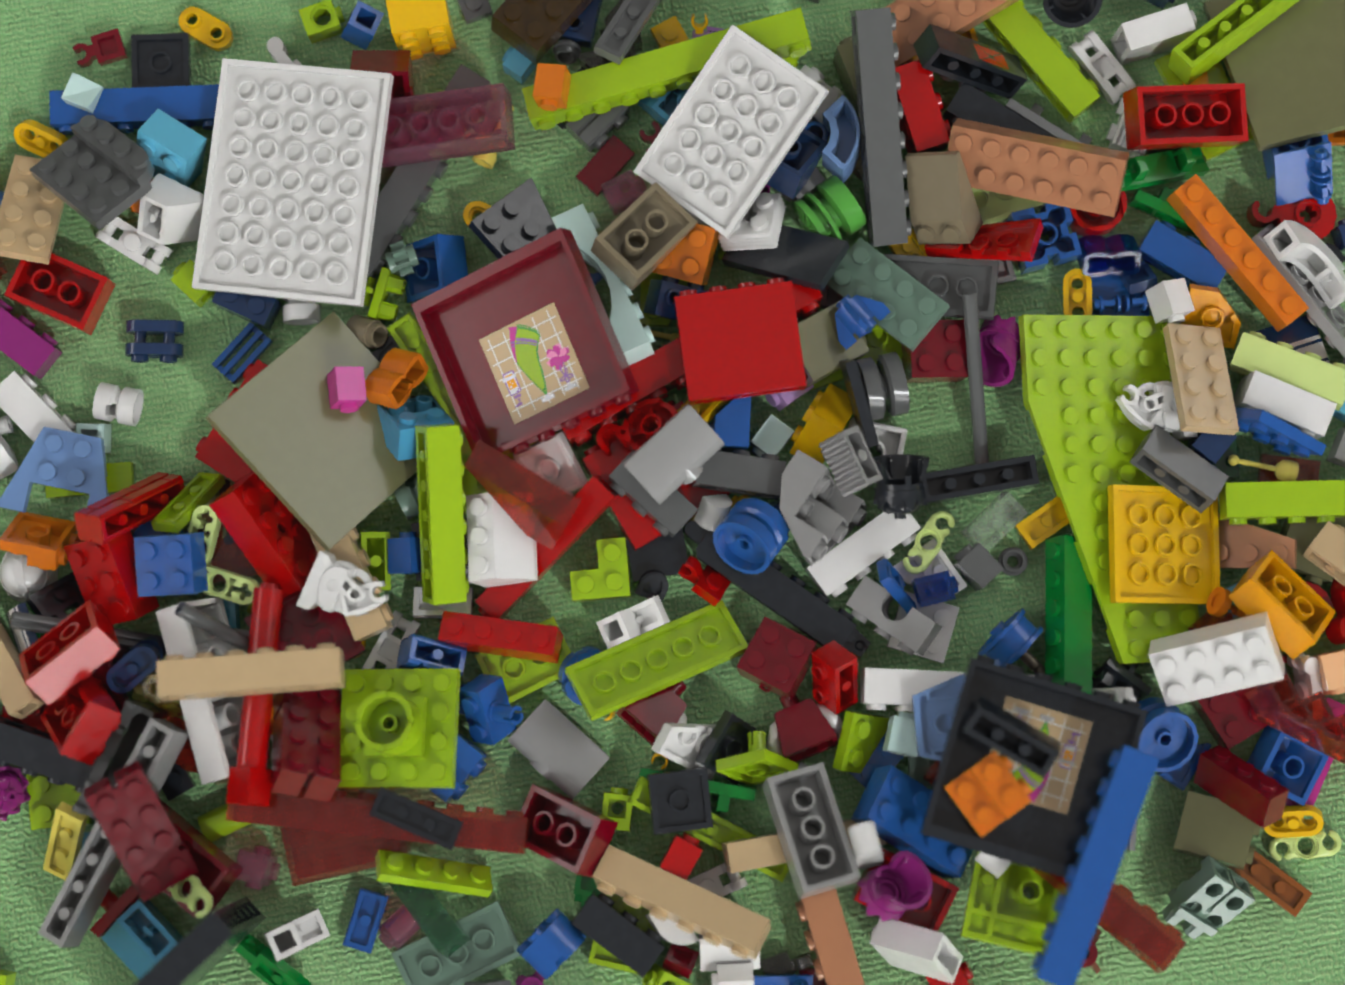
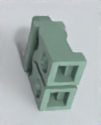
[1162,855,1255,940]

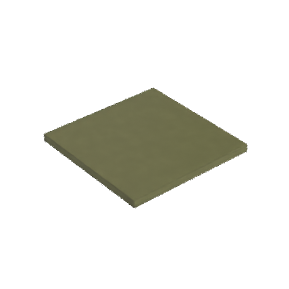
[1203,0,1345,152]
[205,311,417,551]

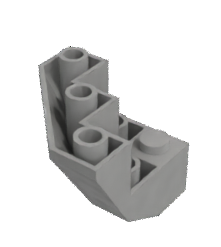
[779,450,867,566]

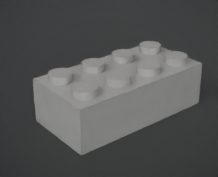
[762,762,861,899]

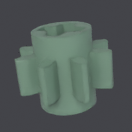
[385,240,419,277]

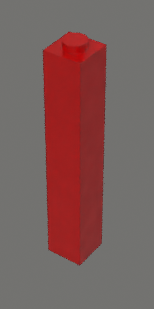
[475,475,619,619]

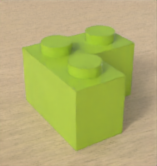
[570,537,631,602]

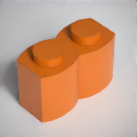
[365,347,429,409]

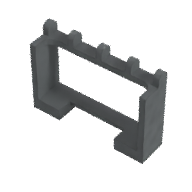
[72,700,169,820]

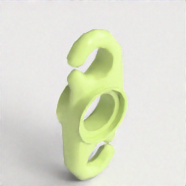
[902,511,955,574]
[1269,830,1342,861]
[168,876,213,918]

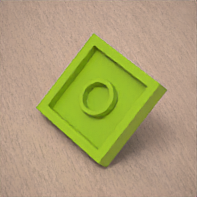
[716,731,798,786]

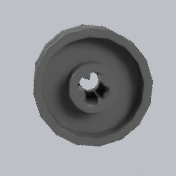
[855,352,910,421]

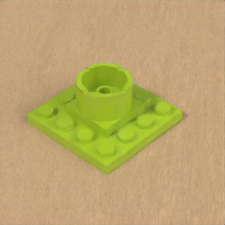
[337,668,461,789]
[960,851,1068,954]

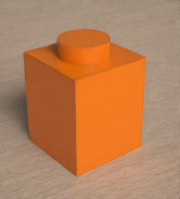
[532,63,571,111]

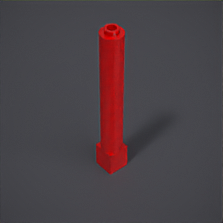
[226,583,284,806]

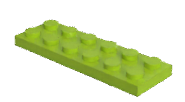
[565,600,748,721]

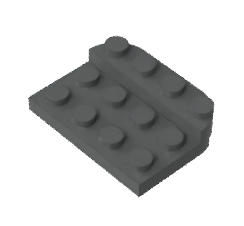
[29,115,155,230]

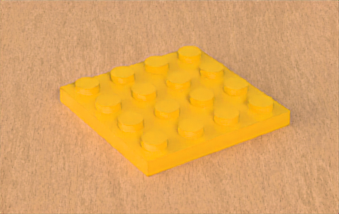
[1108,484,1220,605]

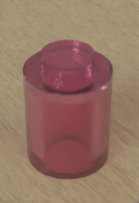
[378,903,425,949]

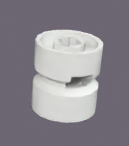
[282,299,321,325]
[92,382,144,427]

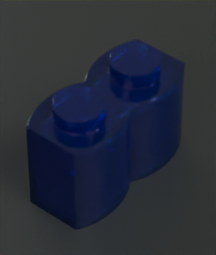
[1077,234,1142,277]

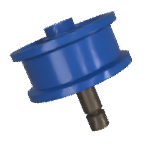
[977,608,1045,674]

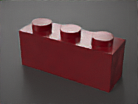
[1193,745,1289,828]

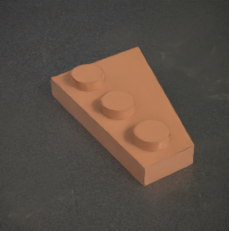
[1218,514,1297,569]

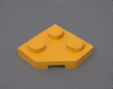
[1180,284,1241,349]

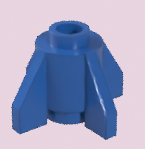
[835,294,891,350]

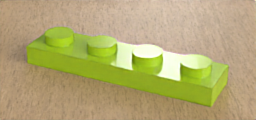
[375,849,493,897]

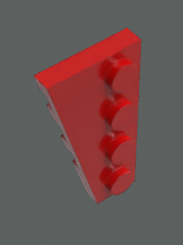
[924,218,1044,262]

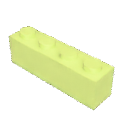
[1229,331,1345,411]

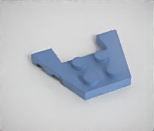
[0,427,109,513]
[911,660,1000,761]

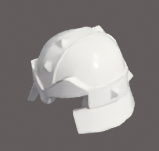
[0,552,58,603]

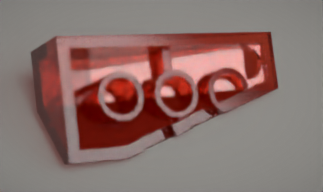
[464,440,582,550]

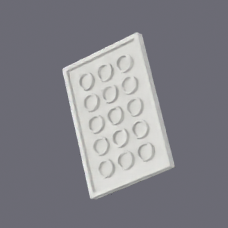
[633,24,829,238]

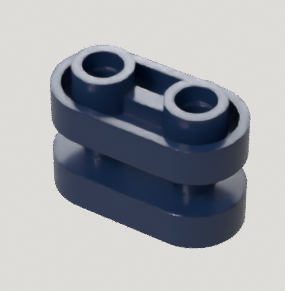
[125,320,184,363]
[106,637,166,693]

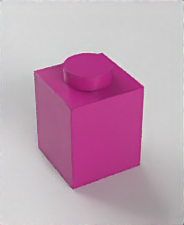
[327,366,367,413]

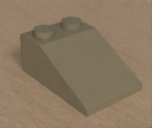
[905,151,983,244]
[591,182,698,291]

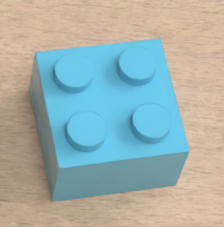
[136,109,207,187]

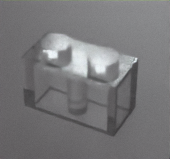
[961,492,1028,552]

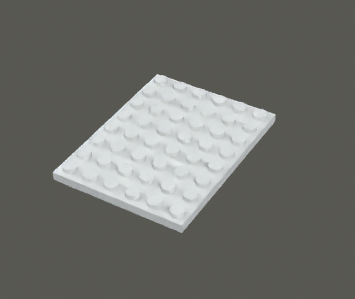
[192,58,394,307]

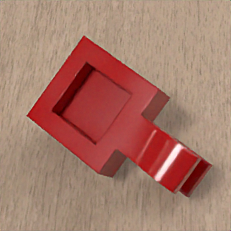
[678,556,731,607]

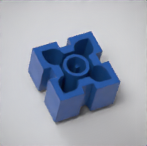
[1006,204,1082,274]
[429,733,488,803]

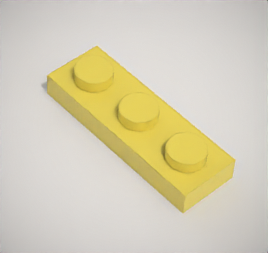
[43,801,88,880]

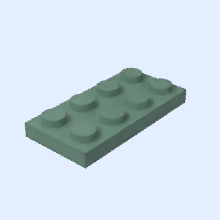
[826,237,950,352]
[391,900,521,985]

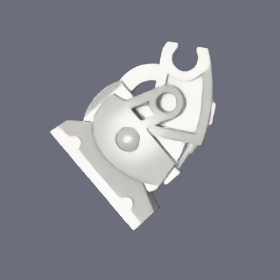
[1115,381,1198,441]
[296,551,389,616]

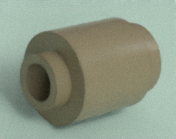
[346,315,388,349]

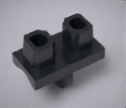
[1093,657,1152,702]

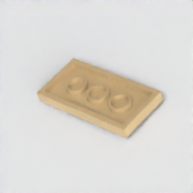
[0,154,65,264]
[1163,323,1239,435]

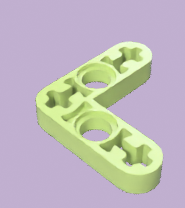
[188,504,260,605]

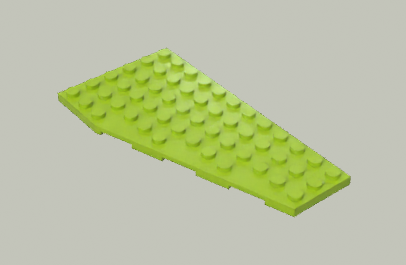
[1018,314,1200,664]

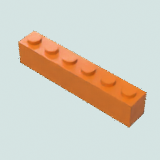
[1166,174,1309,332]

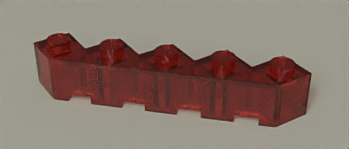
[1245,673,1345,764]

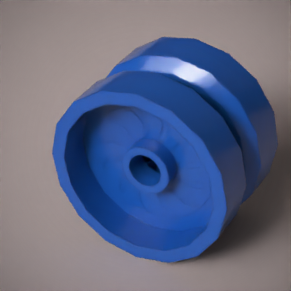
[713,498,789,574]
[1137,697,1198,772]

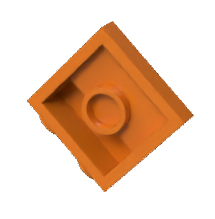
[0,512,79,571]
[943,751,1032,837]

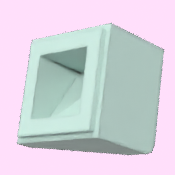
[61,73,104,114]
[76,423,112,453]

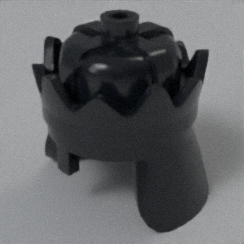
[1043,0,1103,28]
[873,454,929,519]

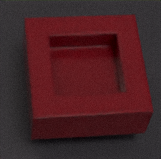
[662,944,699,979]

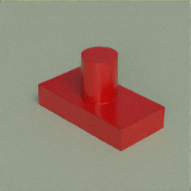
[90,884,140,937]

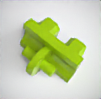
[364,267,407,321]

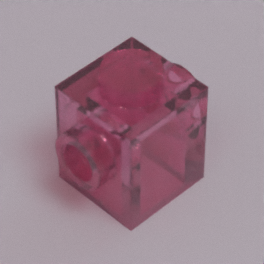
[601,169,647,216]
[236,845,281,890]

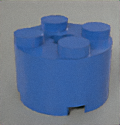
[516,908,586,980]

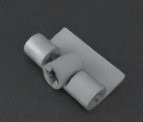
[623,404,725,505]
[508,700,609,800]

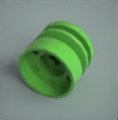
[792,175,867,240]

